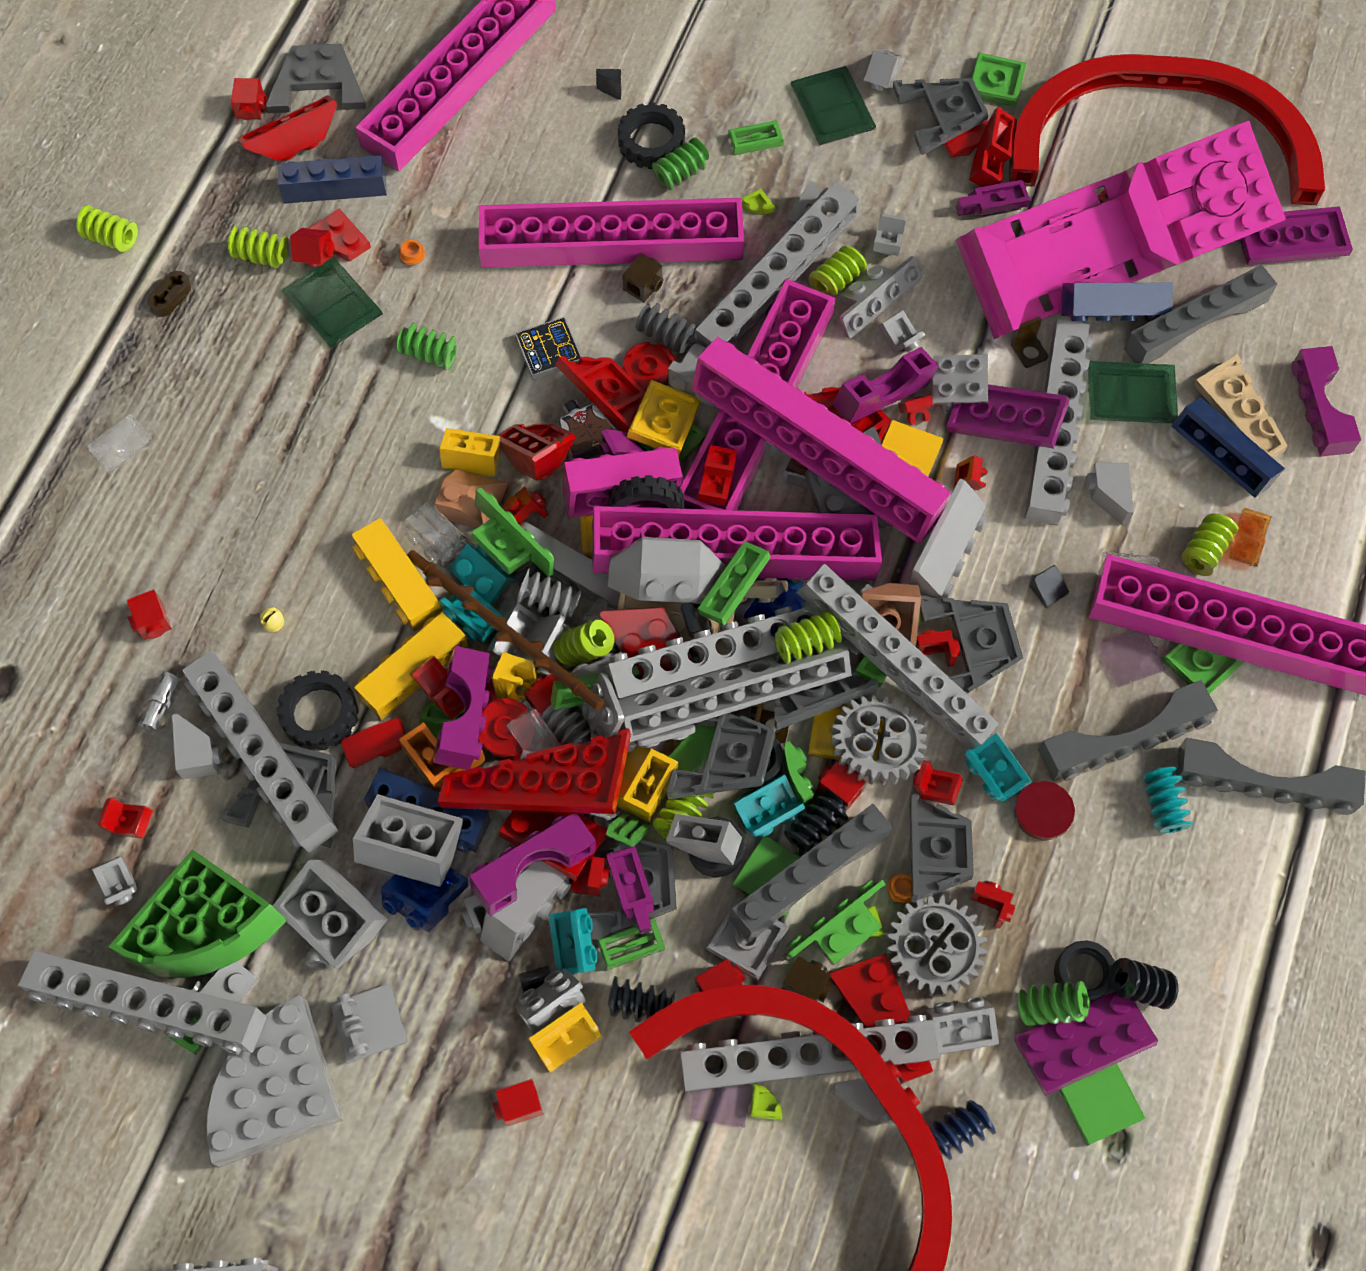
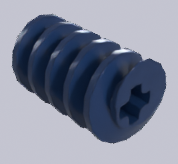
[928,1100,996,1161]

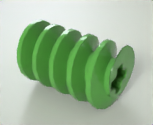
[652,137,709,191]
[396,322,457,370]
[1018,981,1090,1026]

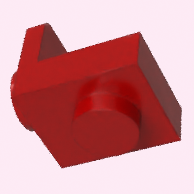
[501,486,549,524]
[916,630,960,667]
[913,760,963,806]
[97,798,153,838]
[571,857,610,897]
[970,881,1015,929]

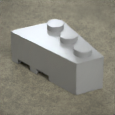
[480,861,571,962]

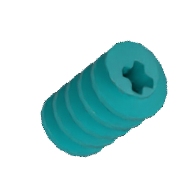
[1143,767,1193,833]

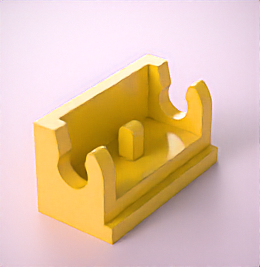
[439,428,500,476]
[492,652,537,701]
[529,1002,602,1072]

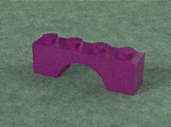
[1291,346,1361,457]
[832,347,938,424]
[433,646,493,770]
[469,813,596,917]

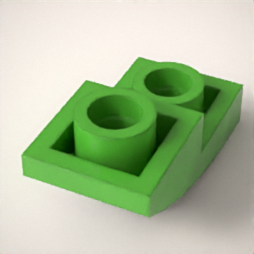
[669,726,716,772]
[783,740,814,807]

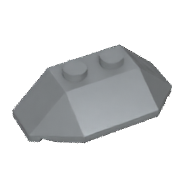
[607,537,726,603]

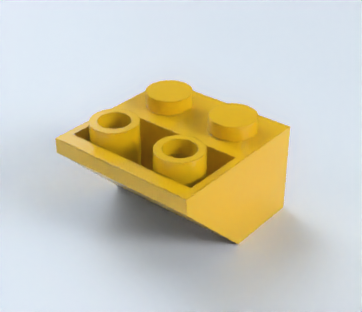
[617,746,678,823]

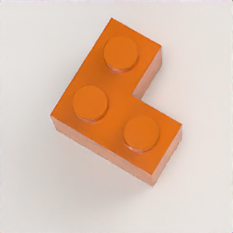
[399,722,486,792]

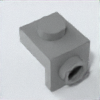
[873,214,906,256]
[878,310,925,353]
[92,855,138,906]
[461,893,486,934]

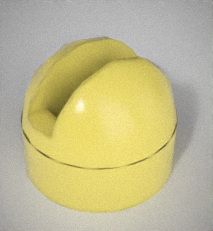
[260,607,284,632]

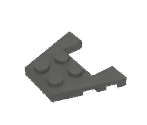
[266,43,366,113]
[893,78,988,155]
[805,427,894,528]
[920,595,1023,694]
[667,713,775,799]
[221,742,336,848]
[587,836,677,942]

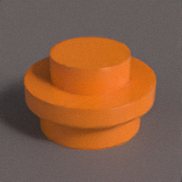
[399,239,425,265]
[887,873,911,904]

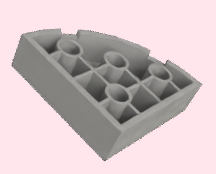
[207,995,343,1167]

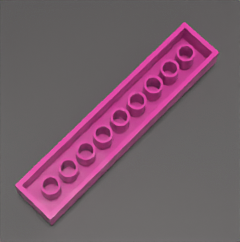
[355,0,556,172]
[479,198,744,268]
[680,279,835,510]
[692,336,952,544]
[592,506,882,581]
[1088,554,1366,696]

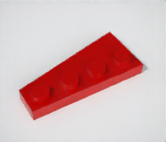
[829,953,933,1083]

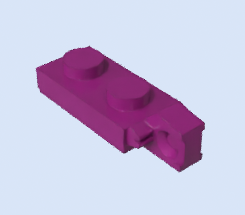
[956,180,1031,216]
[606,846,654,934]

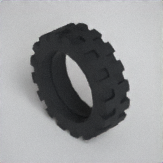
[618,102,685,169]
[608,475,684,509]
[277,670,359,750]

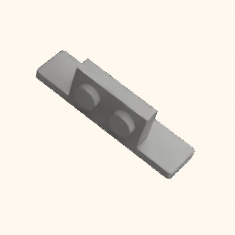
[839,256,922,338]
[165,961,258,1016]

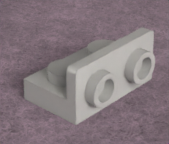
[927,997,999,1054]

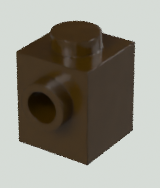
[622,254,664,303]
[781,956,832,1003]

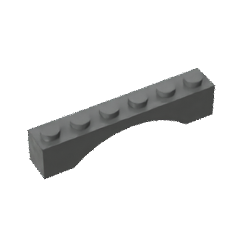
[1124,265,1277,368]
[1038,680,1218,781]
[1176,737,1366,815]
[729,804,893,943]

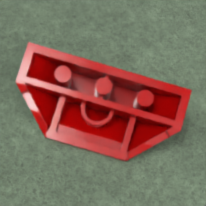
[236,95,337,161]
[497,424,576,481]

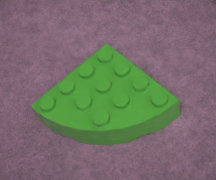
[108,849,287,978]

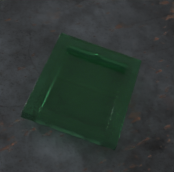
[790,66,876,146]
[282,256,383,348]
[1088,361,1178,424]

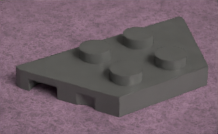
[775,668,878,730]
[909,792,974,901]

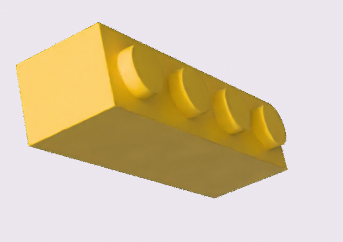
[351,517,442,631]
[354,612,468,721]

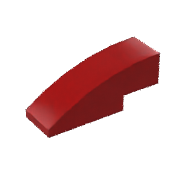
[969,107,1017,187]

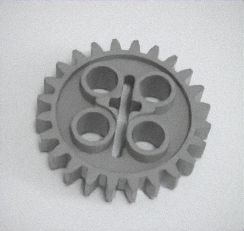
[830,695,927,786]
[886,895,988,997]

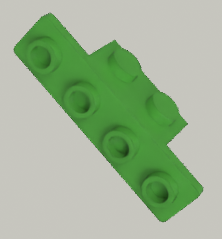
[472,487,554,576]
[783,880,886,965]

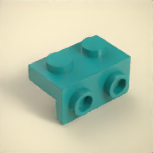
[448,543,516,605]
[439,584,505,646]
[964,733,1033,802]
[731,773,805,838]
[548,908,597,974]

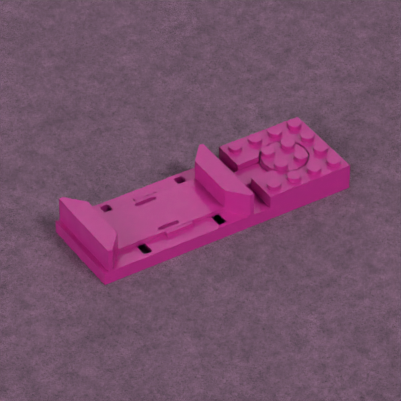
[955,120,1286,339]

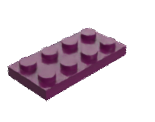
[1240,206,1353,266]
[946,384,1069,449]
[1014,991,1158,1096]

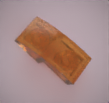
[1229,508,1272,567]

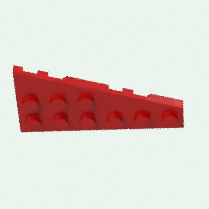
[438,728,631,814]

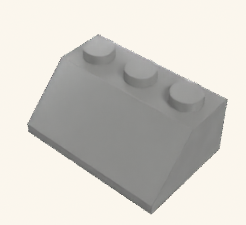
[353,794,463,887]
[273,860,389,969]

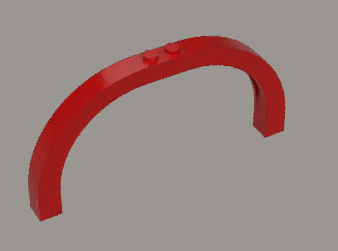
[1009,54,1325,206]
[629,985,952,1271]

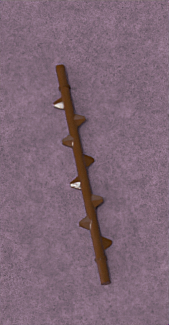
[407,550,605,711]

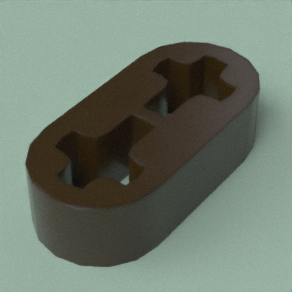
[147,271,191,317]

